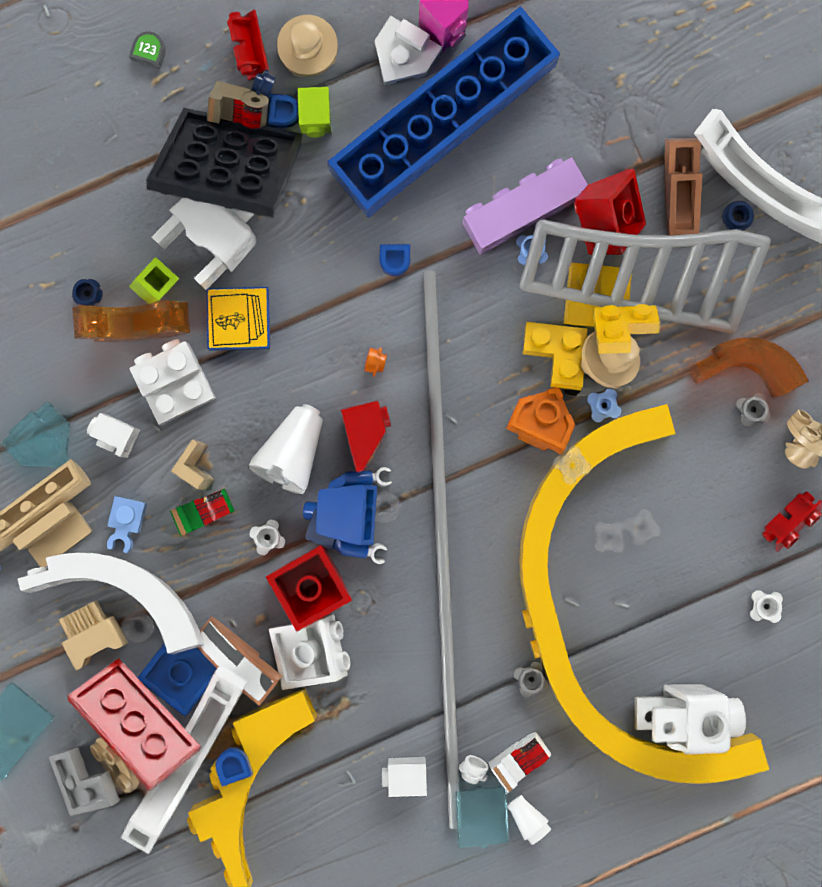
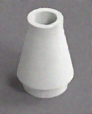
[507,795,551,845]

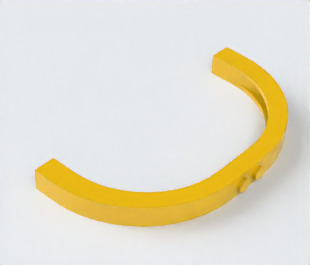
[519,404,769,784]

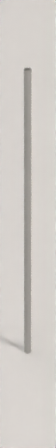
[423,271,461,829]

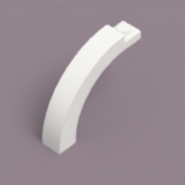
[694,109,822,244]
[18,553,204,654]
[121,665,247,854]

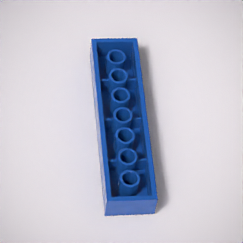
[327,6,560,218]

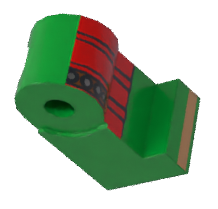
[170,489,235,536]

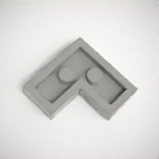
[49,747,120,816]

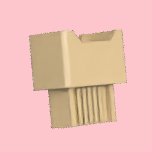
[59,600,128,671]

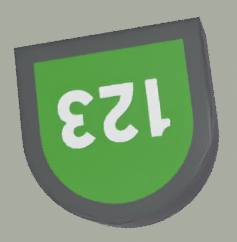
[129,31,165,69]

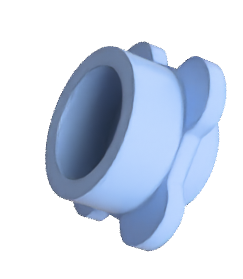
[516,235,548,265]
[587,388,621,422]

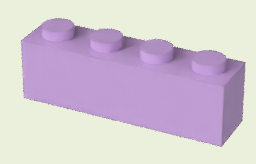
[462,157,588,255]

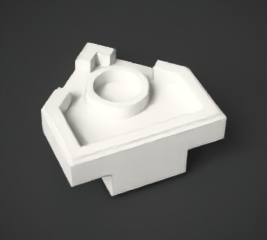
[375,15,442,85]

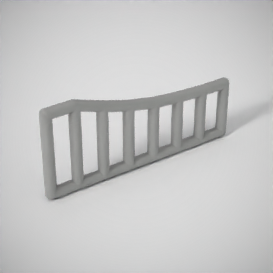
[519,220,771,334]

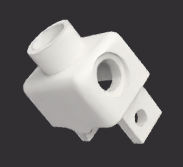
[152,198,257,290]
[634,684,746,754]

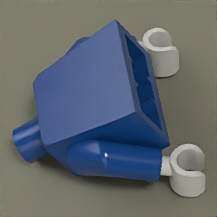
[303,467,392,564]

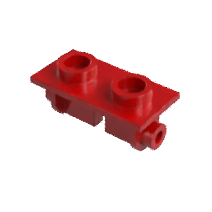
[227,10,269,81]
[762,491,822,552]

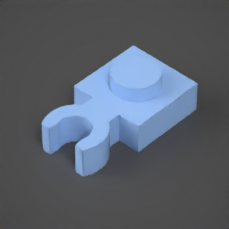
[107,496,147,553]

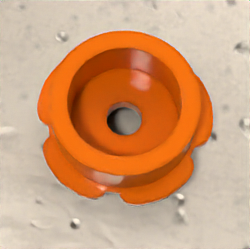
[364,347,387,377]

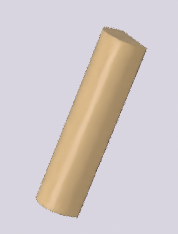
[0,459,91,552]

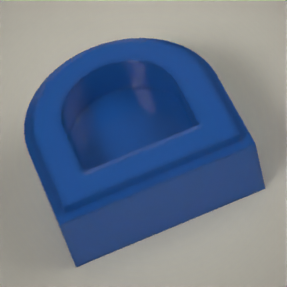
[268,94,299,128]
[380,244,410,277]
[216,748,253,787]

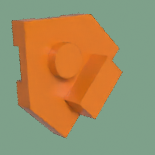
[505,387,575,455]

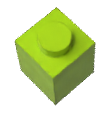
[298,87,332,138]
[129,257,179,307]

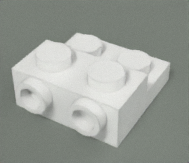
[129,339,216,425]
[269,614,350,690]

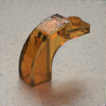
[72,300,190,342]
[690,337,809,398]

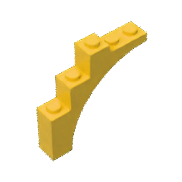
[187,687,317,887]

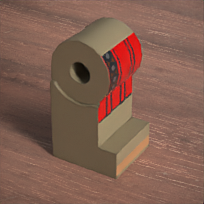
[207,81,269,129]

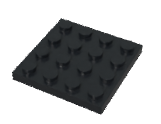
[146,108,303,218]

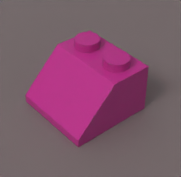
[419,0,469,52]

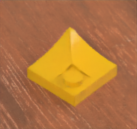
[563,262,632,327]

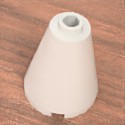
[249,404,323,494]

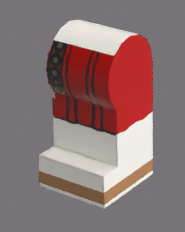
[488,732,551,793]

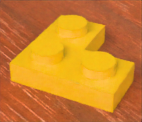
[593,304,660,354]
[522,322,588,391]

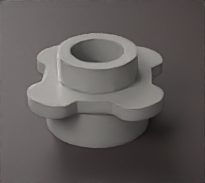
[736,393,771,427]
[514,661,549,697]

